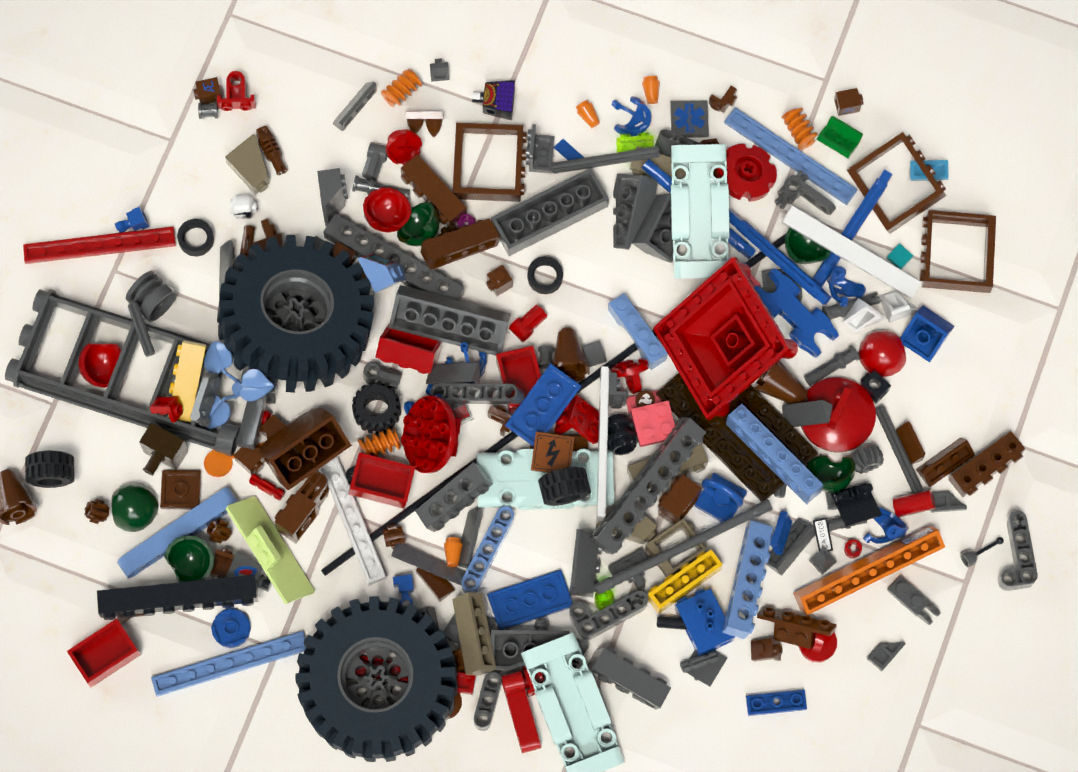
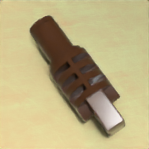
[256,126,288,176]

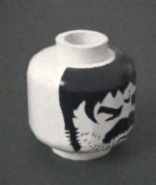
[230,194,258,219]

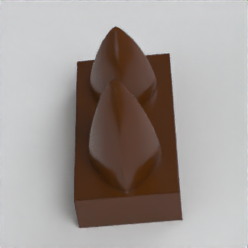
[405,111,443,137]

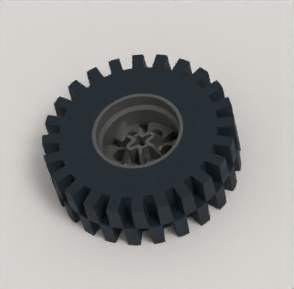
[217,234,374,393]
[295,596,458,762]

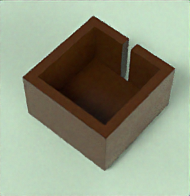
[657,475,702,525]

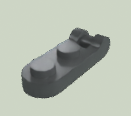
[190,372,221,427]

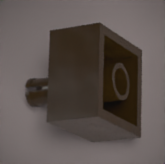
[139,423,188,476]

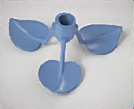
[204,341,274,430]

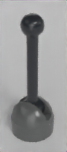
[960,537,1004,568]

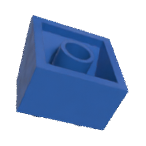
[900,305,955,363]

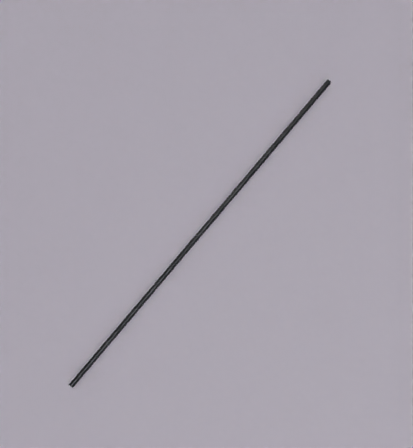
[321,233,787,576]

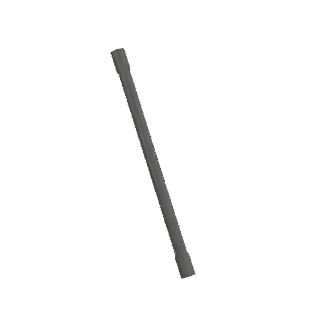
[594,499,773,595]

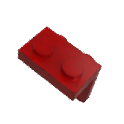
[554,395,599,444]

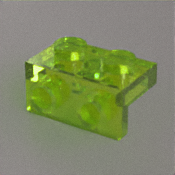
[616,133,654,153]

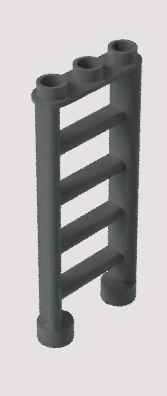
[5,289,249,457]

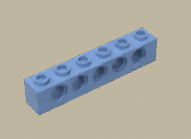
[726,404,823,505]
[722,520,773,639]

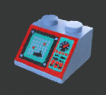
[358,254,405,293]

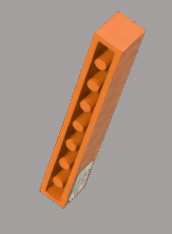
[793,525,945,615]

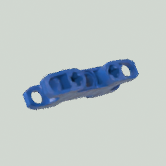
[754,268,839,358]

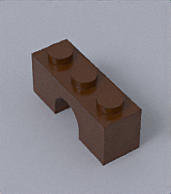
[233,414,286,476]

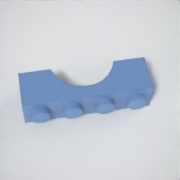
[608,293,668,370]

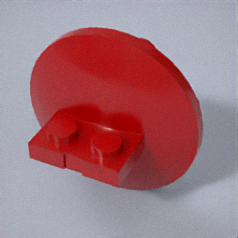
[801,377,876,453]
[401,396,461,474]

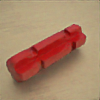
[249,474,285,500]

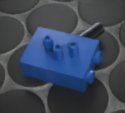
[656,588,735,656]

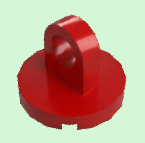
[386,129,422,165]
[611,358,649,394]
[798,632,837,663]

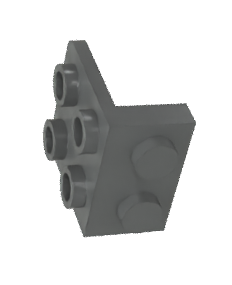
[525,124,555,173]

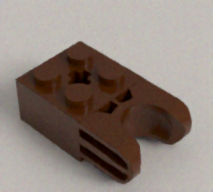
[274,472,329,544]

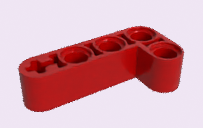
[501,671,541,754]

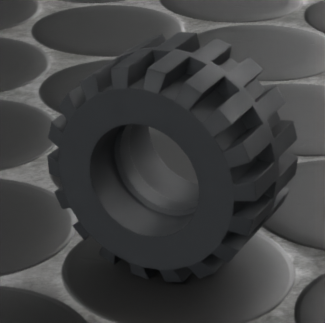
[352,382,401,434]
[25,450,75,488]
[538,467,591,506]

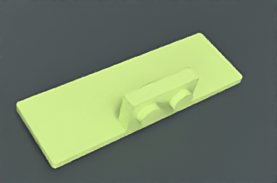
[226,496,315,604]

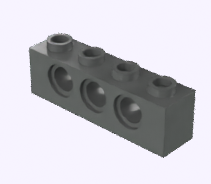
[415,462,493,532]

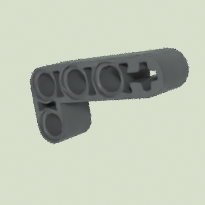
[998,510,1038,591]
[569,591,648,640]

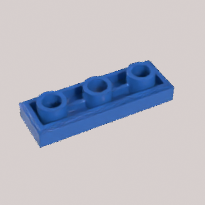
[745,690,807,716]

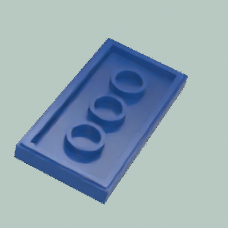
[505,363,581,447]
[487,570,573,630]

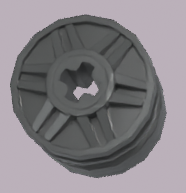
[126,271,177,322]

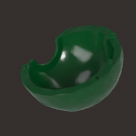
[397,202,440,247]
[785,223,831,264]
[806,454,855,493]
[111,483,159,532]
[164,535,214,582]

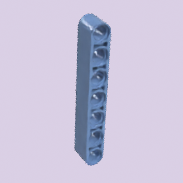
[117,487,239,579]

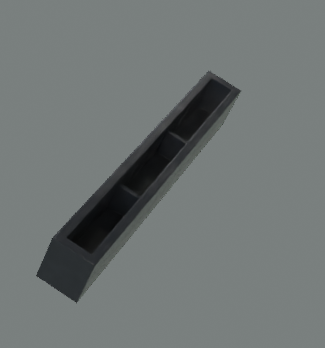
[97,575,258,620]

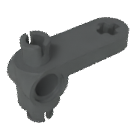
[774,170,836,215]

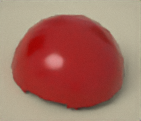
[363,187,411,232]
[858,329,906,377]
[78,343,121,388]

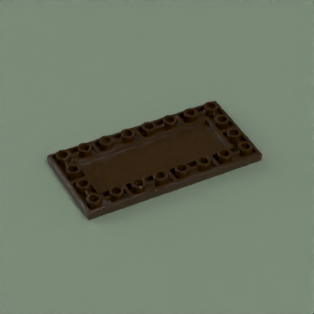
[656,373,818,502]

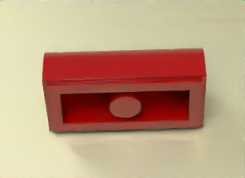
[893,489,936,518]

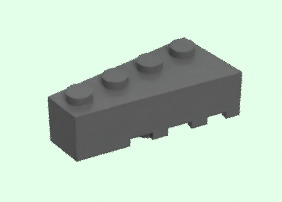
[587,647,671,710]

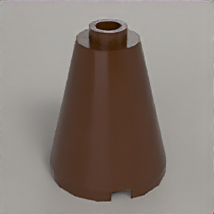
[553,327,590,382]
[754,360,808,404]
[0,469,37,525]

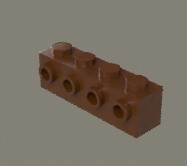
[400,154,467,226]
[420,218,500,270]
[948,431,1026,498]

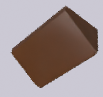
[896,421,925,465]
[415,568,455,602]

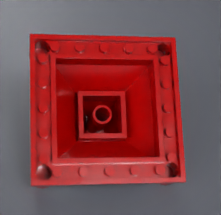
[653,257,798,420]

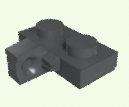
[608,548,648,591]

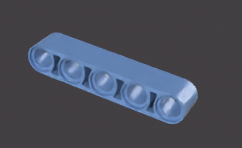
[461,506,514,593]

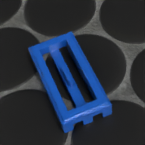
[770,511,792,555]

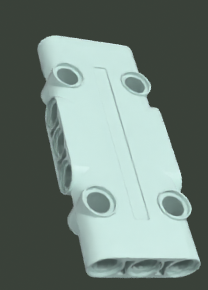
[671,144,729,279]
[476,449,614,510]
[521,632,625,772]

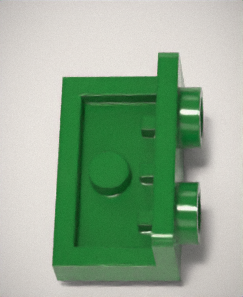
[817,116,863,159]

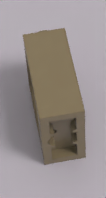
[645,518,707,578]

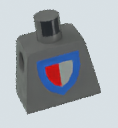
[226,552,272,592]

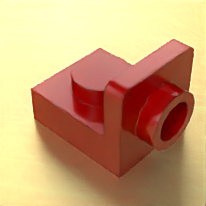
[149,396,183,422]

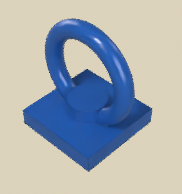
[694,473,747,522]

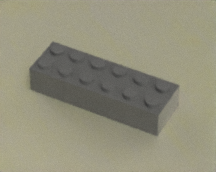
[491,168,609,256]
[389,285,511,356]

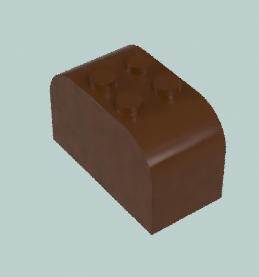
[259,408,352,491]

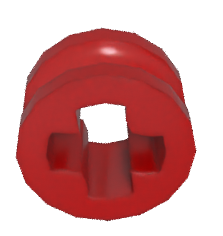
[844,539,862,559]

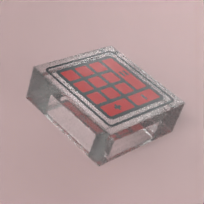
[451,404,474,425]

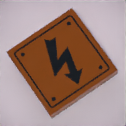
[531,432,574,473]

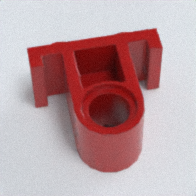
[217,71,256,111]

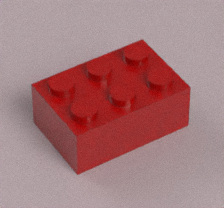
[375,323,443,374]
[496,346,541,414]
[348,452,415,509]
[66,618,140,688]

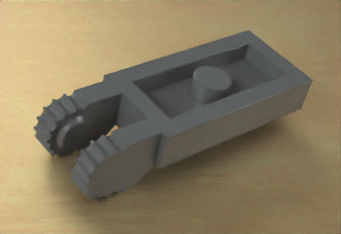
[887,576,941,625]

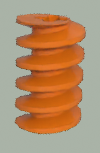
[381,68,422,107]
[781,107,818,150]
[357,427,400,457]

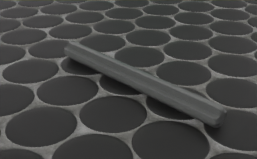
[551,146,660,174]
[876,405,924,494]

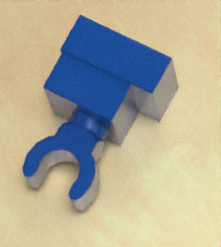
[115,207,150,233]
[392,574,414,605]

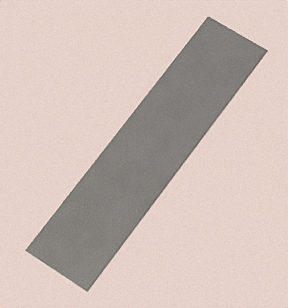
[391,543,466,585]

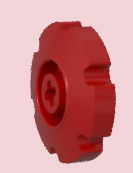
[716,144,777,202]

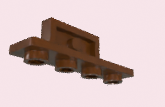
[757,606,837,649]

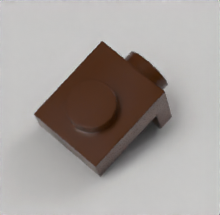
[709,86,738,113]
[487,406,512,437]
[210,548,234,578]
[751,638,783,662]

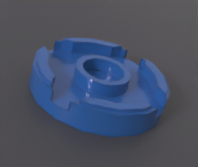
[211,609,251,648]

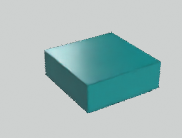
[886,243,914,270]

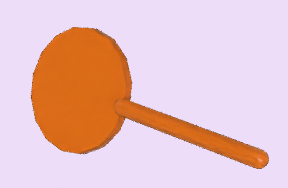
[204,442,264,478]

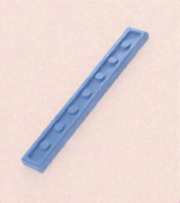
[724,107,858,206]
[151,631,306,697]

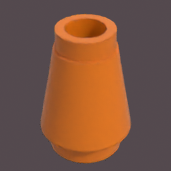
[642,76,660,104]
[576,100,601,129]
[444,537,463,567]

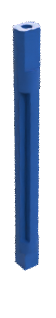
[641,159,756,260]
[812,169,893,287]
[729,208,832,305]

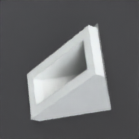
[879,290,920,323]
[842,298,887,333]

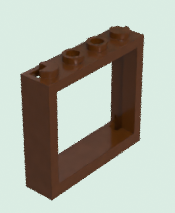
[452,123,527,202]
[847,132,947,234]
[919,210,996,293]

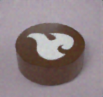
[635,390,655,407]

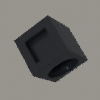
[860,370,891,404]

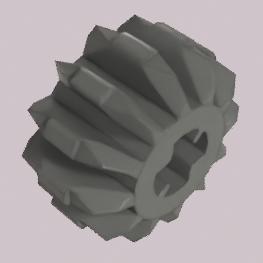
[851,445,884,474]

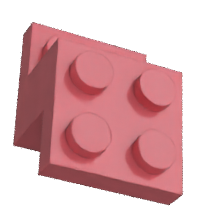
[626,390,675,447]

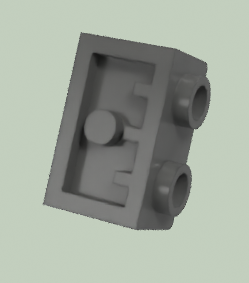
[608,373,628,409]

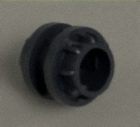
[607,414,638,455]

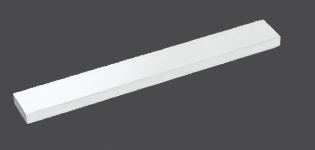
[781,206,921,299]
[596,366,609,521]
[321,456,387,586]

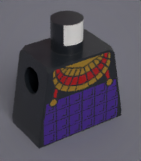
[472,80,515,120]

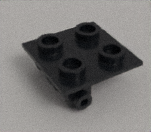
[831,483,882,527]

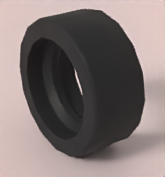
[177,218,214,257]
[527,256,563,294]

